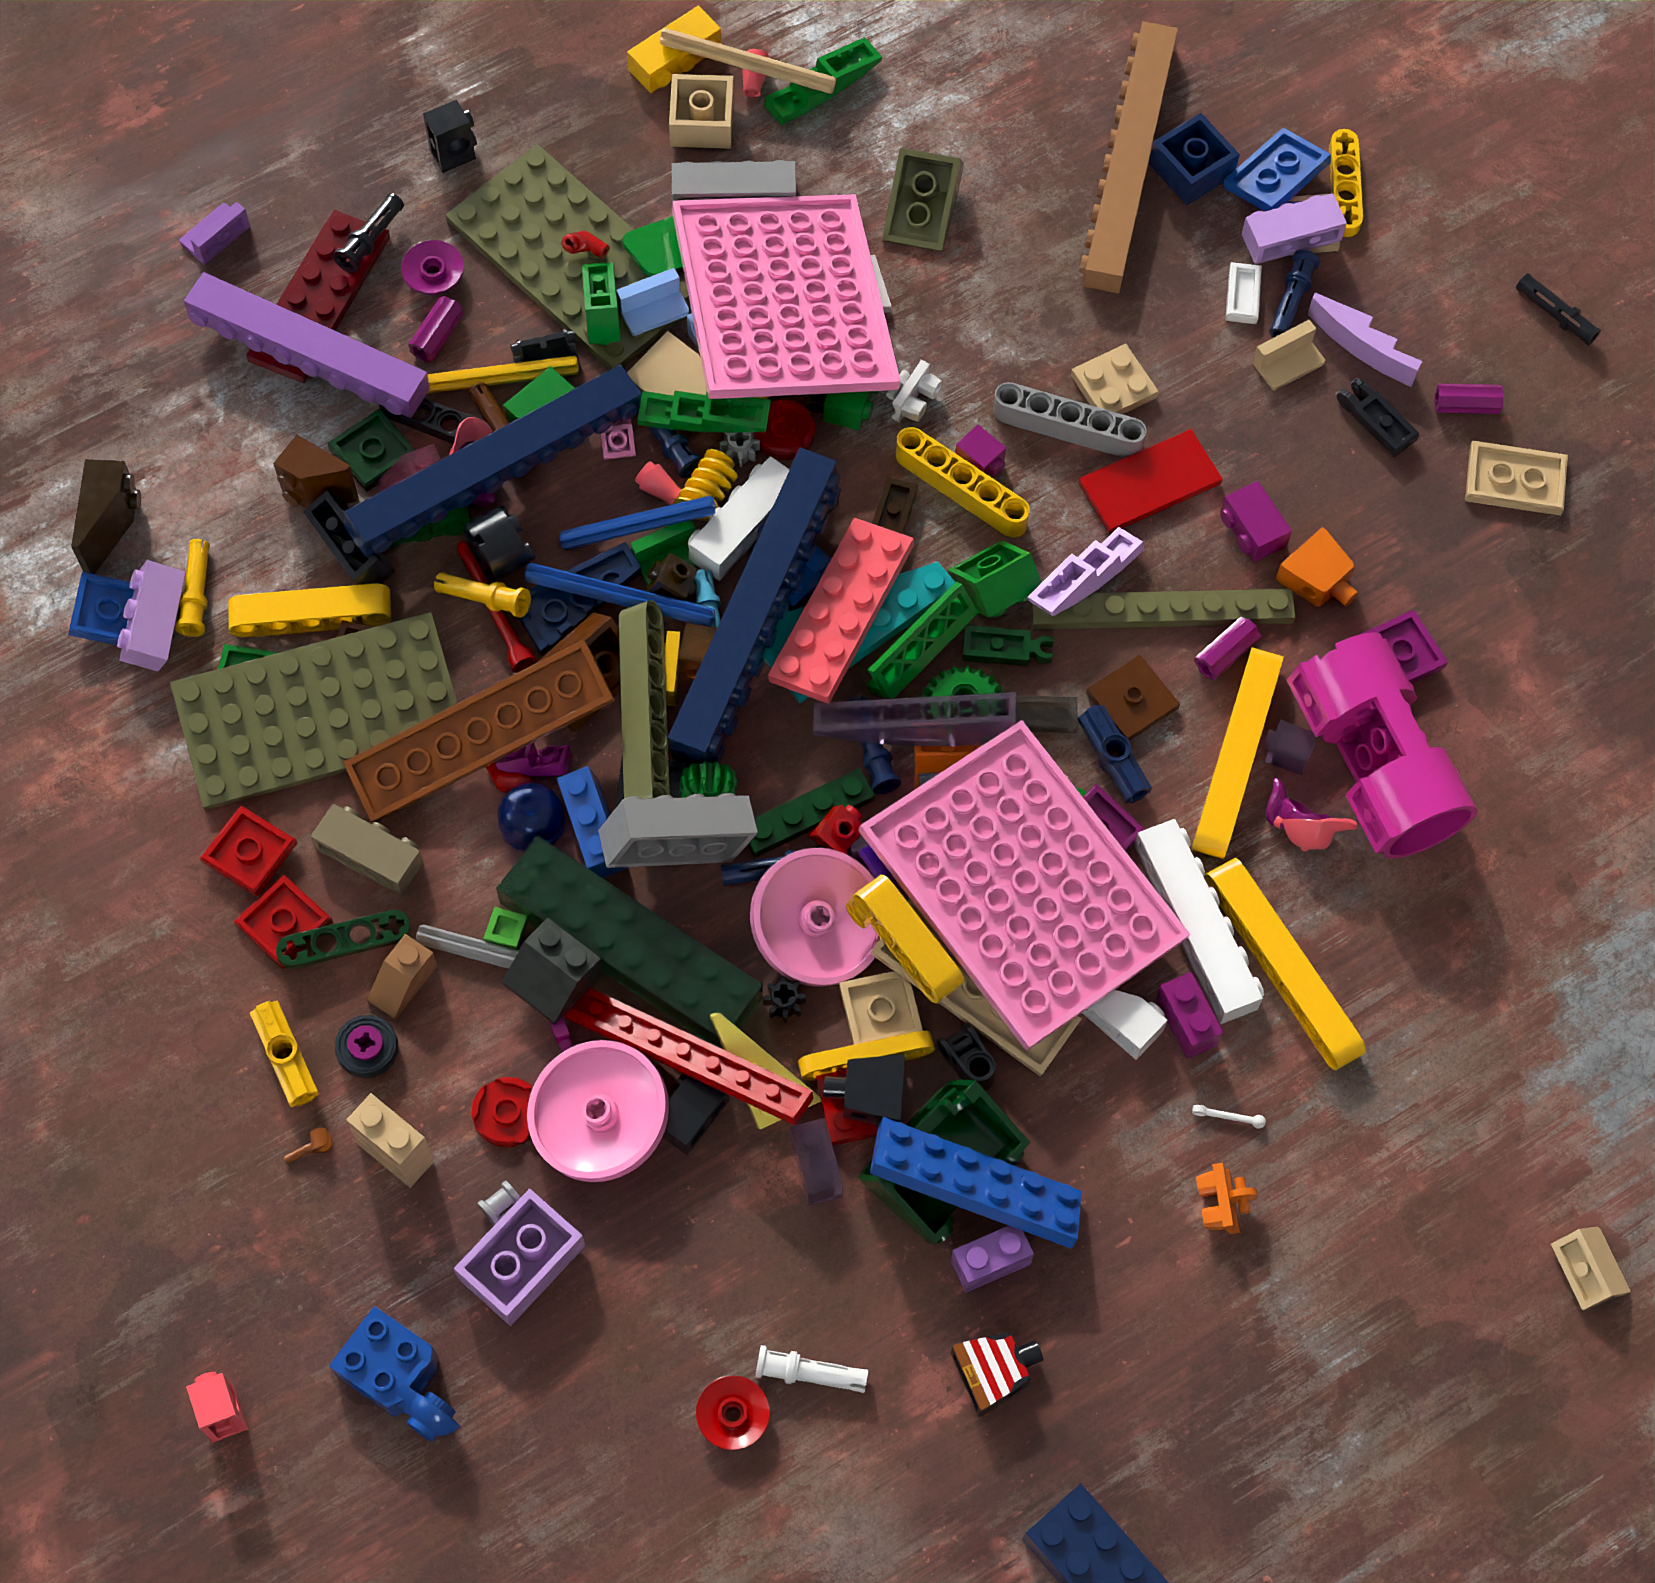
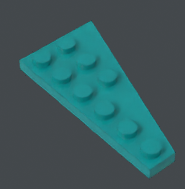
[762,561,955,704]

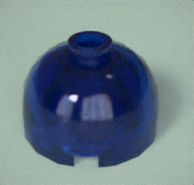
[497,782,566,852]

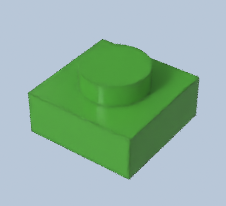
[484,907,528,950]

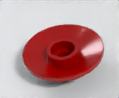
[696,1375,770,1450]

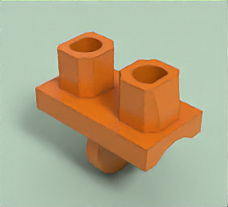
[1196,1162,1258,1234]

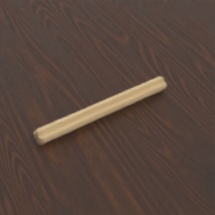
[660,28,836,94]

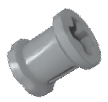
[477,1180,521,1226]

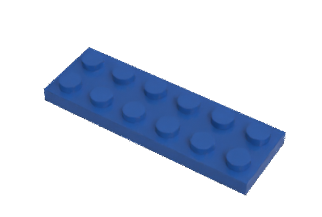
[870,1117,1082,1249]

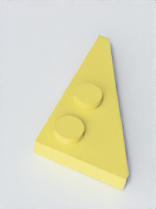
[710,1013,821,1129]

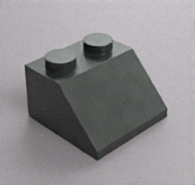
[502,918,601,1025]

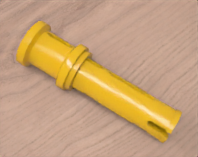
[175,539,210,637]
[434,572,531,618]

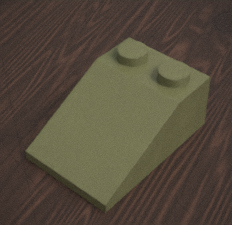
[882,148,964,251]

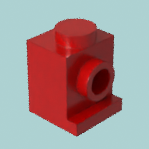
[808,805,863,854]

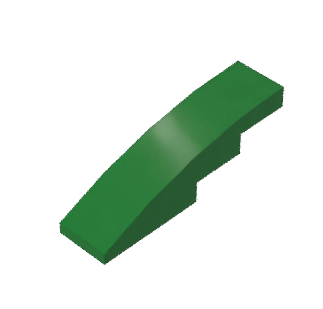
[764,37,882,125]
[638,390,771,433]

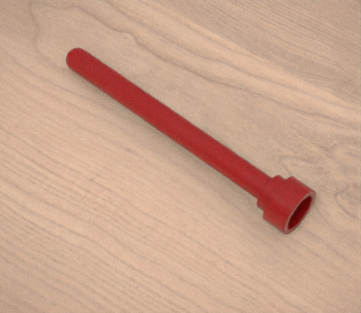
[457,541,537,673]

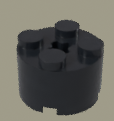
[463,505,536,583]

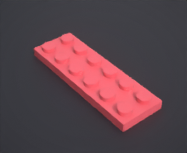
[768,518,914,704]

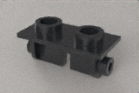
[510,329,579,363]

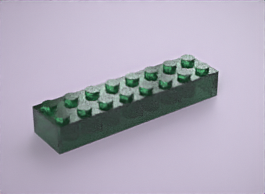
[496,836,763,1050]

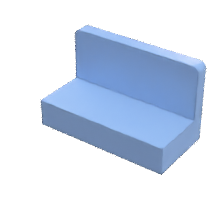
[616,268,689,336]

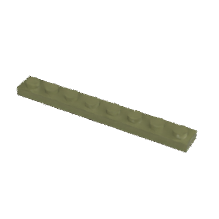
[1031,589,1295,630]

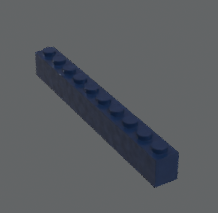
[344,364,642,557]

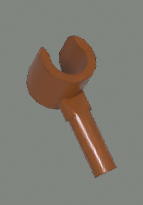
[284,1128,332,1164]

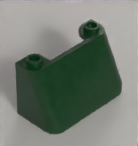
[858,1080,1031,1245]

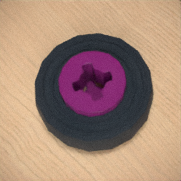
[335,1015,398,1078]

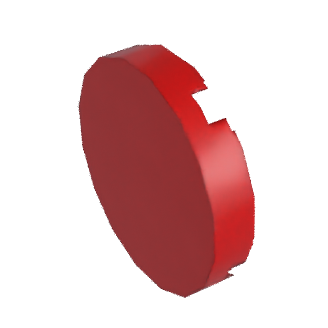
[753,399,815,460]
[471,1077,533,1148]

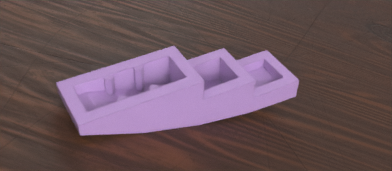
[1307,293,1422,387]
[1028,527,1144,616]

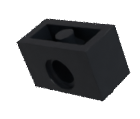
[423,99,477,173]

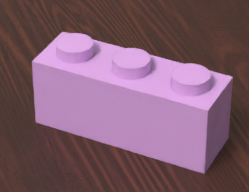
[1242,193,1347,264]
[117,560,185,672]

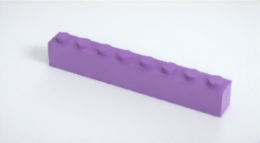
[184,272,430,418]

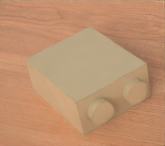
[346,1093,434,1188]

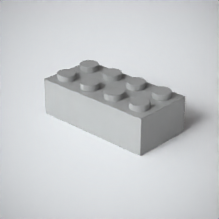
[598,793,758,868]

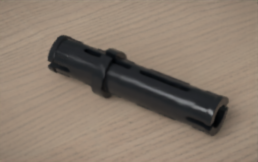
[1516,273,1601,346]

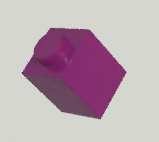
[955,424,1006,477]

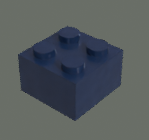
[1149,113,1240,205]

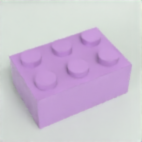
[454,1188,585,1326]

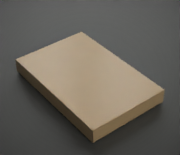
[627,331,707,432]
[1465,441,1568,516]

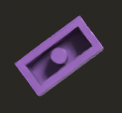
[950,1226,1034,1293]

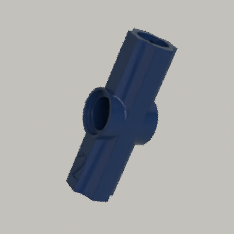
[1078,705,1152,803]

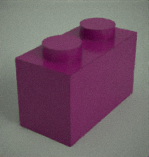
[1220,481,1292,562]
[1155,972,1223,1059]

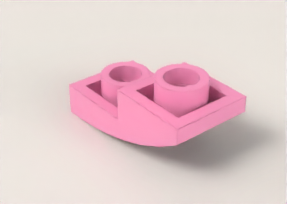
[600,418,636,460]

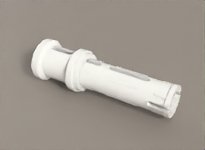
[755,1345,868,1393]

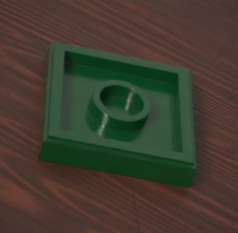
[327,408,418,492]

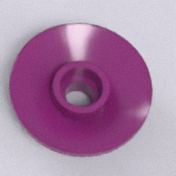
[401,240,464,295]

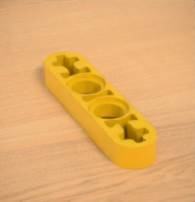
[1329,129,1363,237]
[798,1031,935,1081]

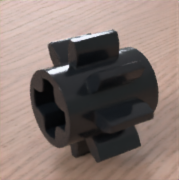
[763,976,806,1023]

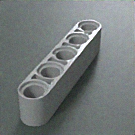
[993,382,1147,458]

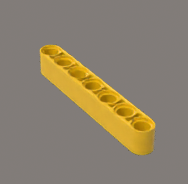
[1191,647,1284,860]
[1204,858,1366,1071]

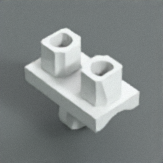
[886,360,942,423]

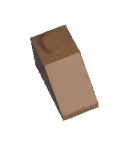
[367,934,438,1020]

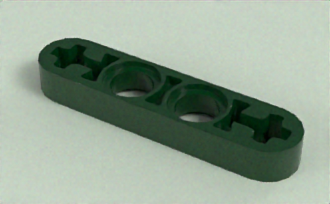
[276,910,410,969]

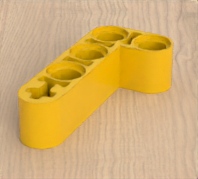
[846,875,965,1003]

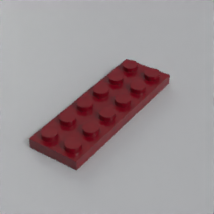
[246,209,390,384]

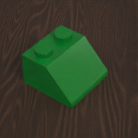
[948,540,1042,618]

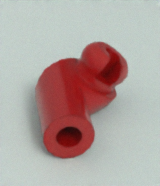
[485,762,532,794]

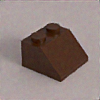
[273,434,359,508]

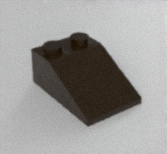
[71,459,141,574]

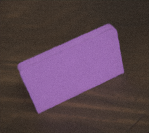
[180,202,250,265]

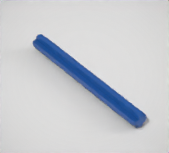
[525,563,715,627]

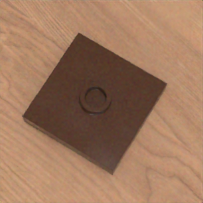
[1086,655,1180,741]

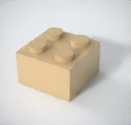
[669,74,734,149]

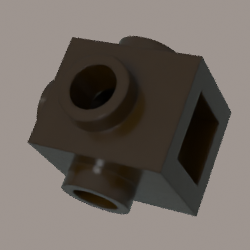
[646,553,698,601]

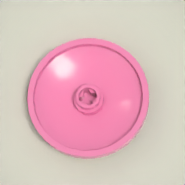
[750,848,880,987]
[527,1040,669,1182]

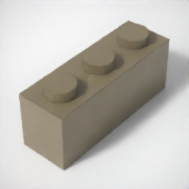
[311,804,424,896]

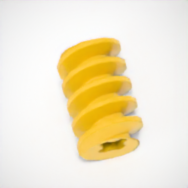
[673,449,738,522]

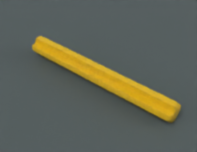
[427,356,579,394]

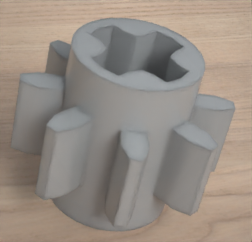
[720,432,760,467]

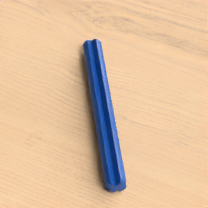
[559,496,716,550]

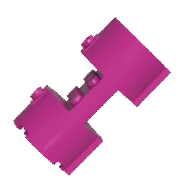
[1286,632,1478,859]

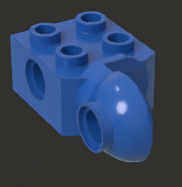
[329,1306,461,1442]

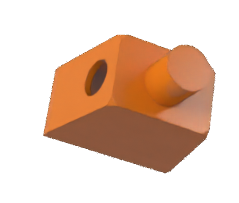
[1275,527,1359,607]

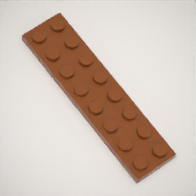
[343,639,615,823]

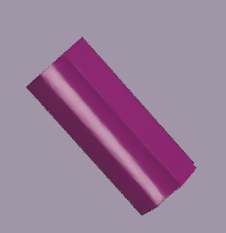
[408,296,464,363]
[1434,383,1504,414]
[1194,617,1261,680]

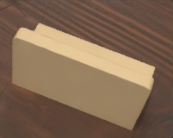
[1252,320,1325,390]
[1551,1226,1630,1310]

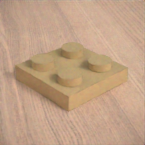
[1071,343,1159,414]
[839,971,923,1045]

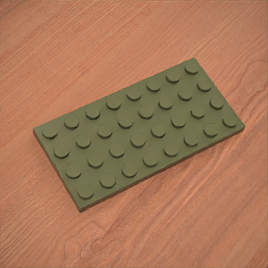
[445,144,692,370]
[170,612,457,811]

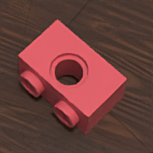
[186,1372,248,1443]

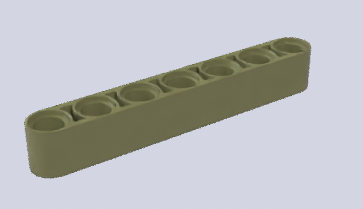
[619,600,670,799]

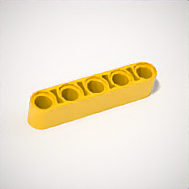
[896,427,1030,538]
[228,584,391,638]

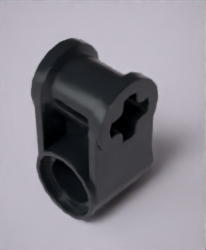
[936,1022,995,1091]

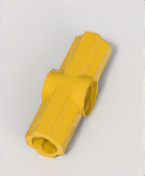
[250,1000,319,1107]

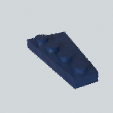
[518,542,642,656]

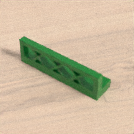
[866,582,979,701]

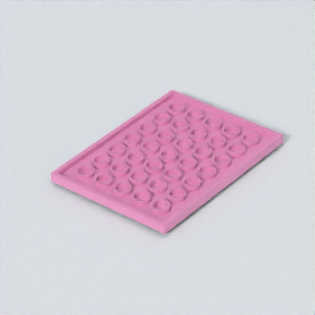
[672,194,901,399]
[858,720,1191,1051]

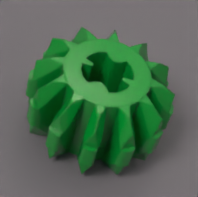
[680,761,737,798]

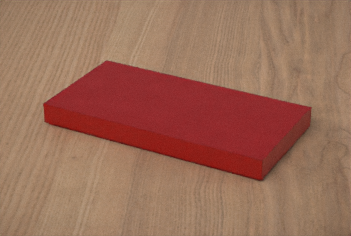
[1078,429,1223,534]

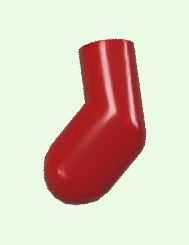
[561,231,610,259]

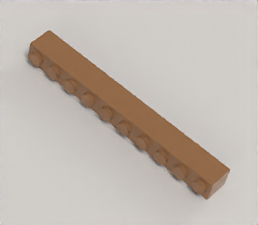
[1079,21,1178,294]

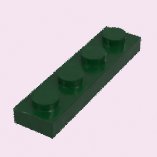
[748,768,875,858]

